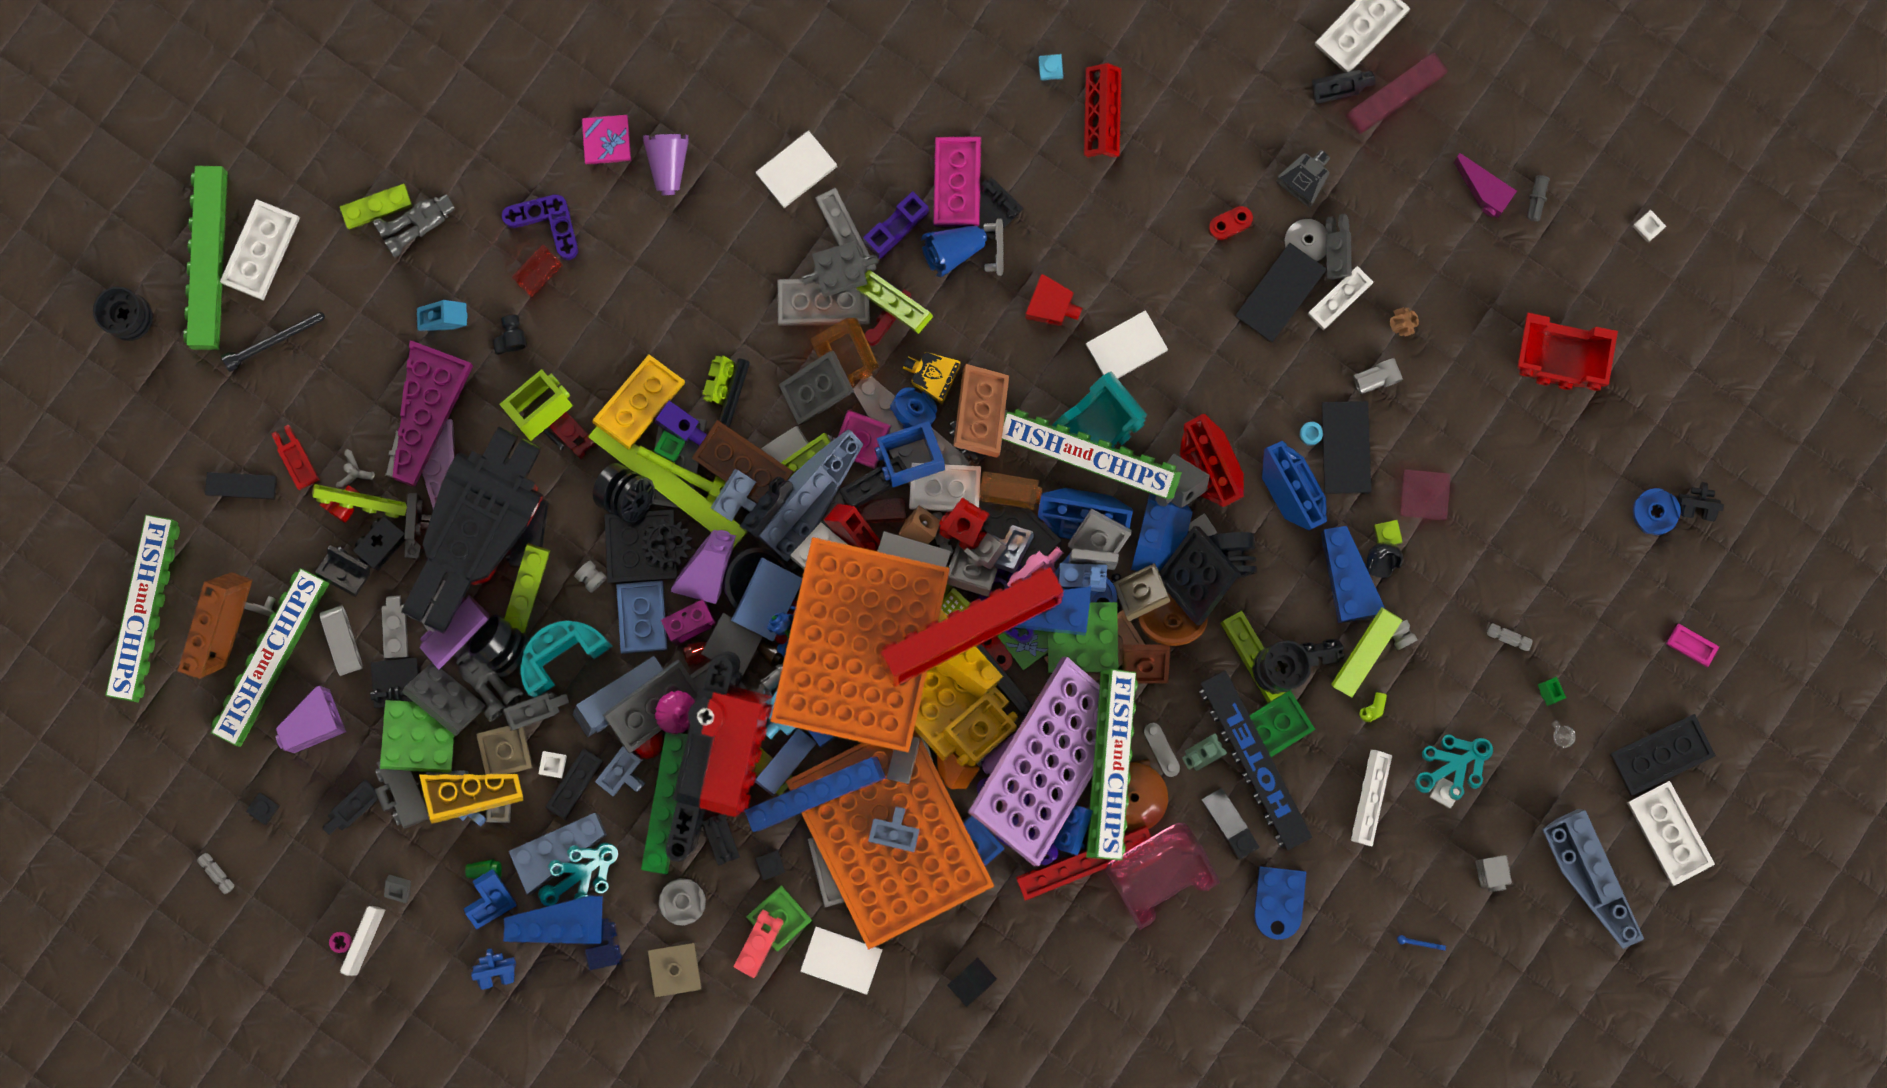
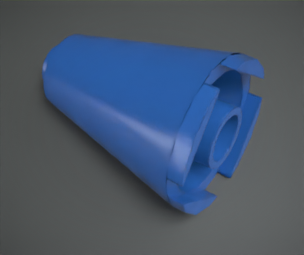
[921,226,987,277]

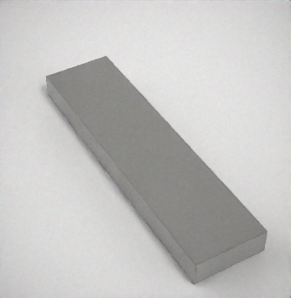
[815,188,876,273]

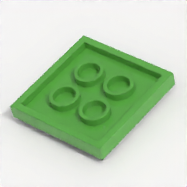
[1048,602,1118,673]
[380,700,454,773]

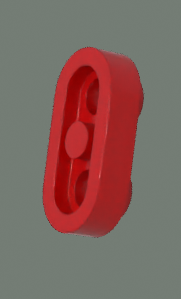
[1209,206,1253,240]
[981,636,1013,671]

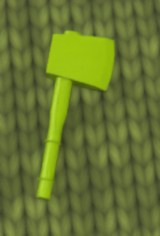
[636,446,726,504]

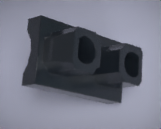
[1677,482,1724,522]

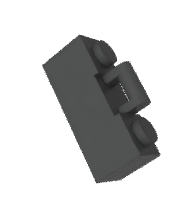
[375,761,430,829]

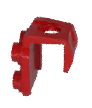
[939,497,990,550]

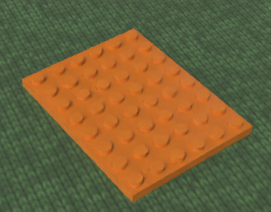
[770,537,950,753]
[786,730,995,950]

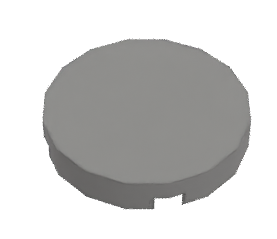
[659,879,706,925]

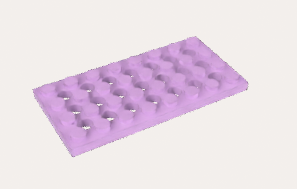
[968,657,1100,866]

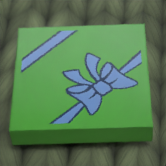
[997,627,1048,671]

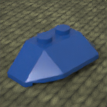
[1262,441,1327,530]
[1038,488,1133,539]
[1131,493,1193,571]

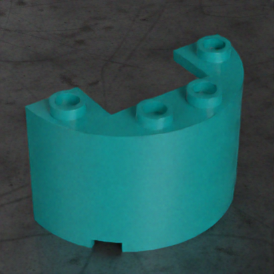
[1052,371,1147,447]
[521,621,613,698]

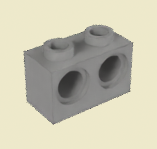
[1475,855,1512,892]

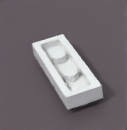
[1308,266,1373,331]

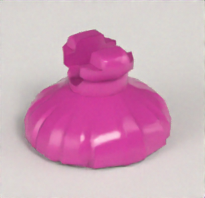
[655,691,696,735]

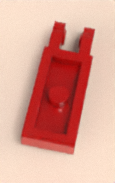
[271,424,320,491]

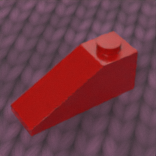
[824,504,881,552]

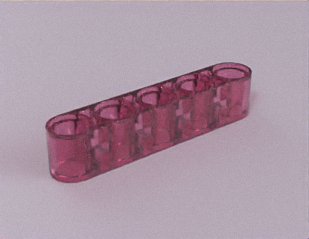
[1346,53,1449,134]

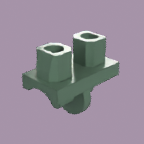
[1182,733,1227,771]

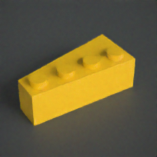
[935,609,1003,699]
[419,774,523,824]

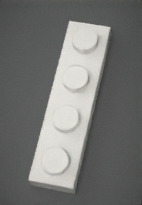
[1351,750,1392,846]

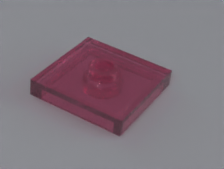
[1400,470,1451,520]

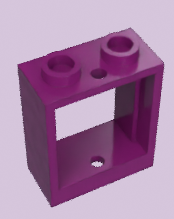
[661,600,716,646]

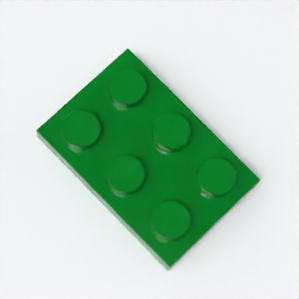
[1250,690,1315,757]

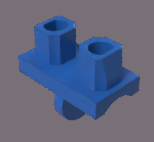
[471,948,516,990]

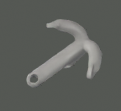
[336,449,375,489]

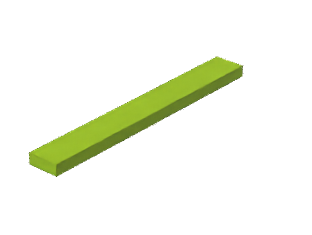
[588,426,747,550]

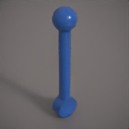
[1397,935,1446,951]

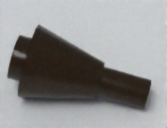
[757,640,784,667]

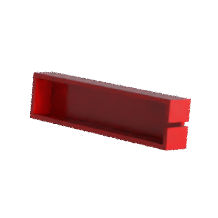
[881,567,1064,687]

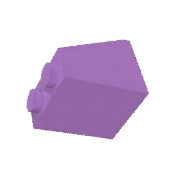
[671,530,736,604]
[275,686,346,753]

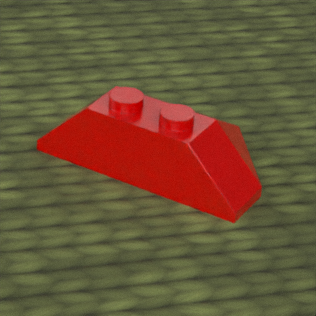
[1180,414,1244,507]

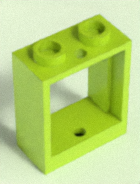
[499,369,573,441]

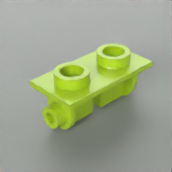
[702,356,735,406]

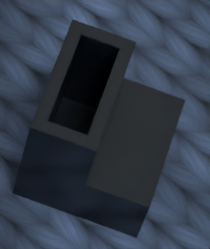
[947,957,997,1007]

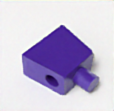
[654,400,707,446]

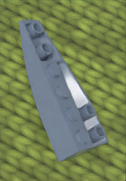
[758,429,863,562]
[1542,809,1644,949]

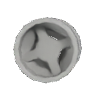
[574,561,607,593]
[1392,620,1418,651]

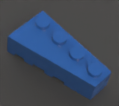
[1321,526,1385,623]
[1015,586,1092,636]
[504,896,603,944]

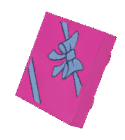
[582,115,631,164]

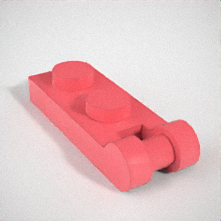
[734,909,784,978]

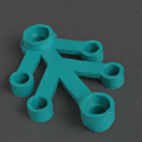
[1415,735,1493,800]
[538,843,618,906]

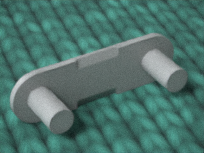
[984,218,1004,276]
[244,596,275,616]
[1144,723,1180,777]

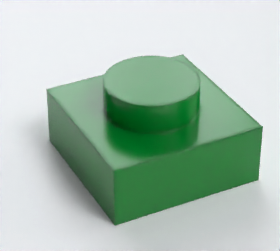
[654,431,685,462]
[1538,677,1566,706]

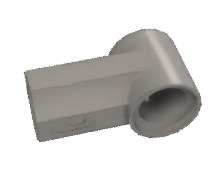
[1353,358,1403,394]

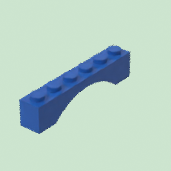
[744,757,886,832]

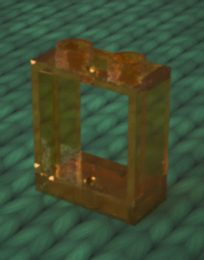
[810,318,879,386]
[979,471,1042,510]

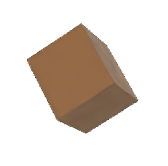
[899,505,940,544]

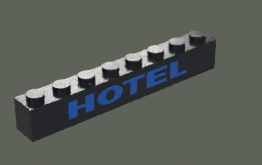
[1198,670,1313,850]

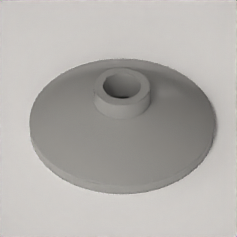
[1285,219,1328,262]

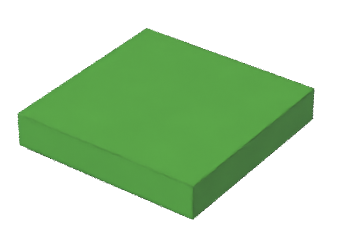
[746,885,812,952]

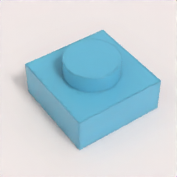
[1039,54,1063,80]

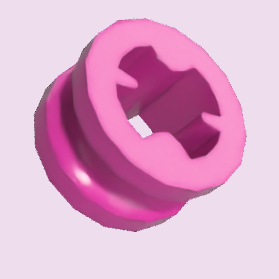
[329,932,352,953]

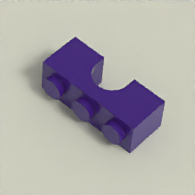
[863,191,929,260]

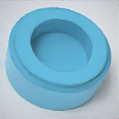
[1299,422,1323,446]

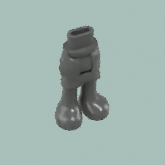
[372,194,455,258]
[453,642,523,721]

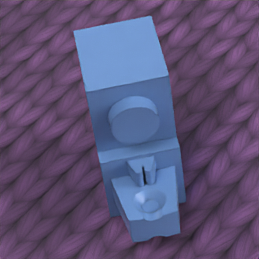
[1059,563,1107,592]

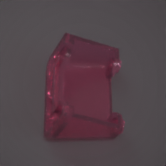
[1106,823,1220,930]

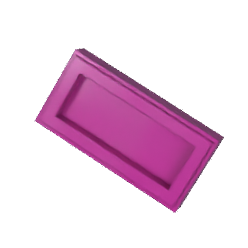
[1666,624,1719,668]

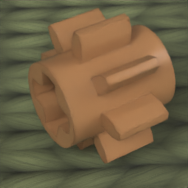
[1390,307,1419,336]

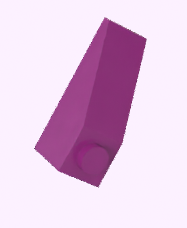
[1454,153,1517,218]

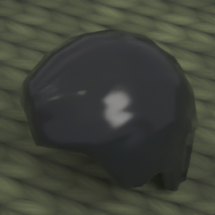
[1366,542,1403,578]

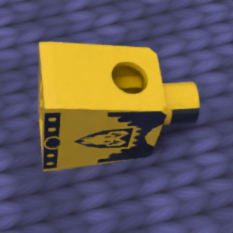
[903,352,961,405]

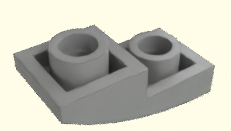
[761,426,808,462]

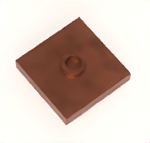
[1122,644,1170,684]

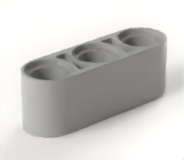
[320,606,363,676]

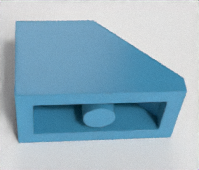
[417,300,468,331]

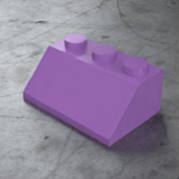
[420,595,489,669]

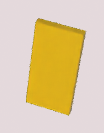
[592,355,685,450]

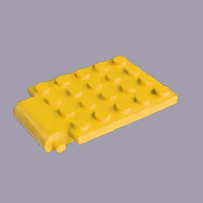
[914,667,1018,767]

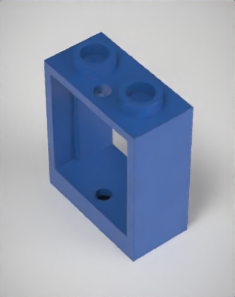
[874,421,945,487]

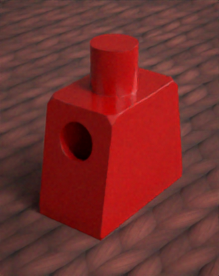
[1025,274,1083,326]

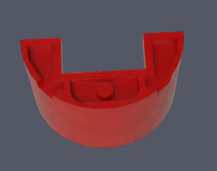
[1517,313,1618,391]

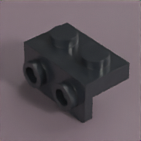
[315,545,370,597]

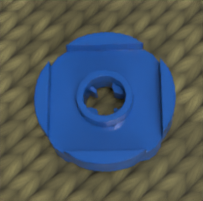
[890,387,937,429]
[1633,488,1681,535]

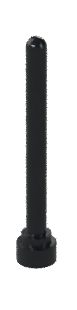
[221,312,325,372]

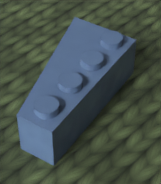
[572,656,663,737]
[509,813,607,895]

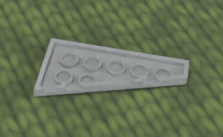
[853,373,971,512]

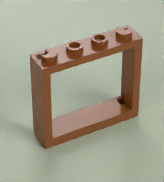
[178,572,253,679]

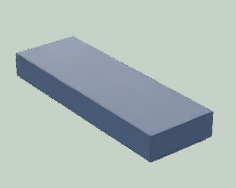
[755,728,817,796]

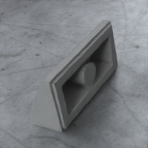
[886,736,921,784]

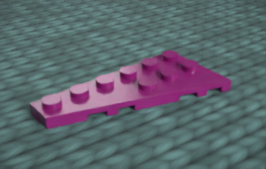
[392,340,473,487]

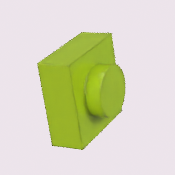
[1374,520,1403,545]

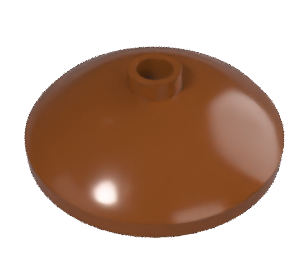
[1138,592,1208,646]
[1125,762,1168,832]

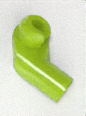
[1359,692,1387,722]

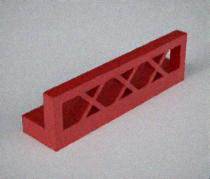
[1084,63,1121,158]

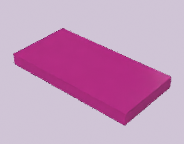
[934,137,981,227]

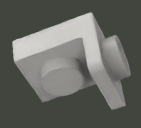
[965,533,1006,570]

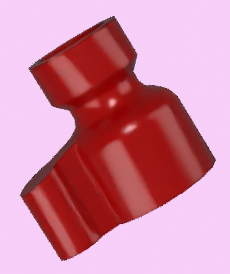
[319,485,359,523]

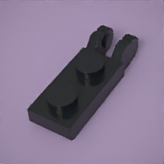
[739,476,794,537]

